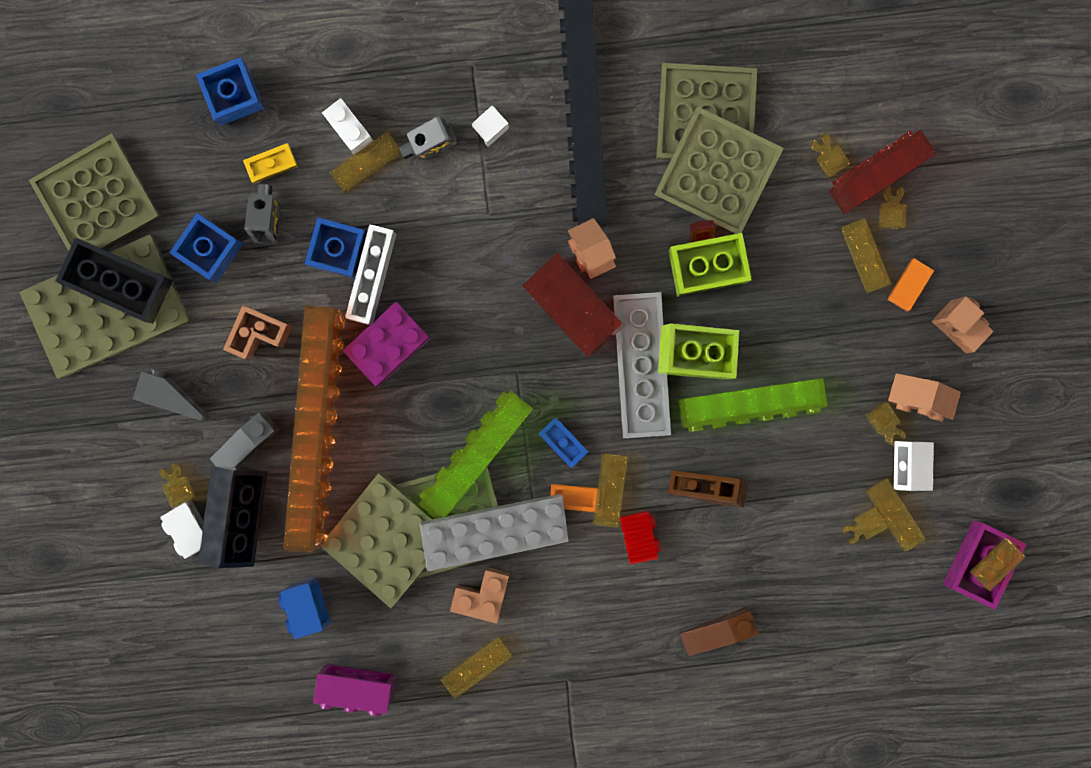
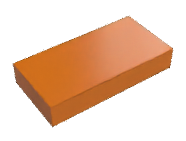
[887,258,934,312]
[550,484,599,512]

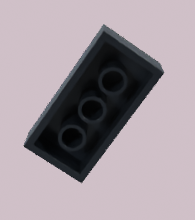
[55,237,173,324]
[198,466,267,568]

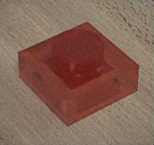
[689,220,715,243]

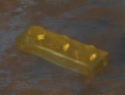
[330,131,401,193]
[841,218,891,293]
[593,453,628,528]
[865,478,926,552]
[440,636,513,699]

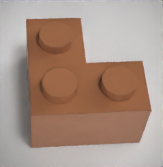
[568,218,616,279]
[931,297,993,353]
[223,305,293,360]
[888,374,961,422]
[450,567,510,623]

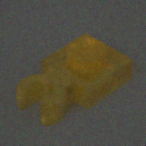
[811,133,851,178]
[879,187,906,229]
[866,402,906,446]
[159,463,196,508]
[842,506,888,544]

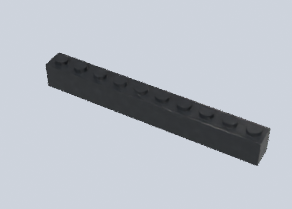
[558,0,607,227]

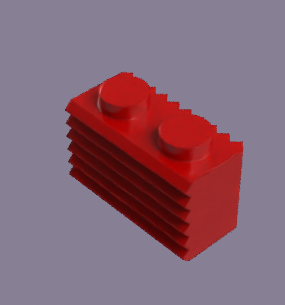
[619,510,662,565]

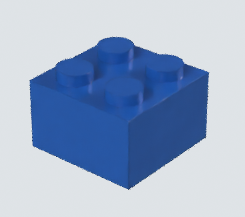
[196,57,265,126]
[170,213,243,283]
[305,217,367,279]
[279,577,331,639]

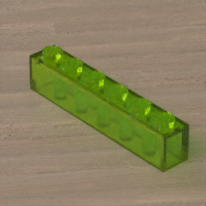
[678,378,828,432]
[419,390,533,519]

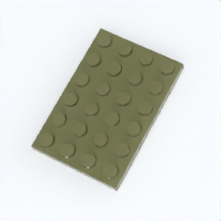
[19,235,191,379]

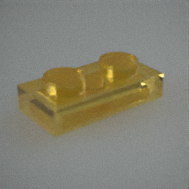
[970,538,1025,591]

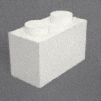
[322,98,374,156]
[894,441,934,491]
[160,501,204,559]

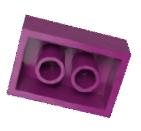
[343,302,431,387]
[942,520,1027,610]
[313,664,396,716]

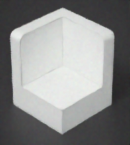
[472,106,509,147]

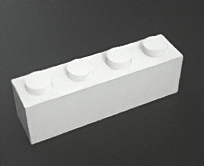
[345,224,396,325]

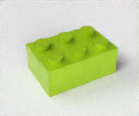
[668,233,751,297]
[658,324,739,380]

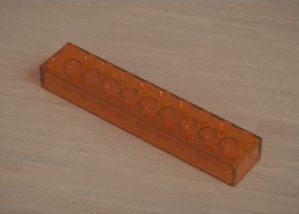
[284,305,345,553]

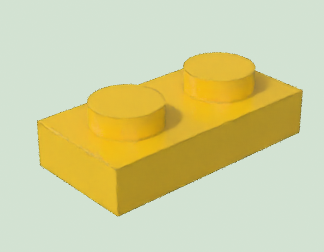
[243,143,298,184]

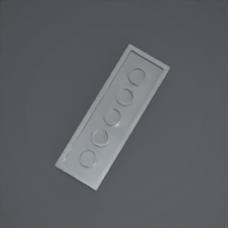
[613,292,671,438]
[419,494,568,571]

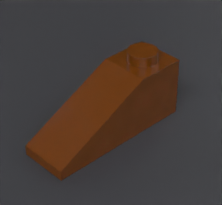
[668,470,748,508]
[680,607,759,656]

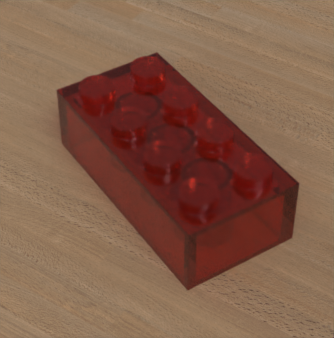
[828,129,937,214]
[522,253,625,358]

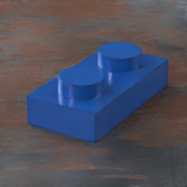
[538,417,588,468]

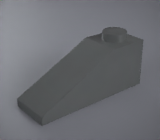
[133,369,209,421]
[210,412,280,467]

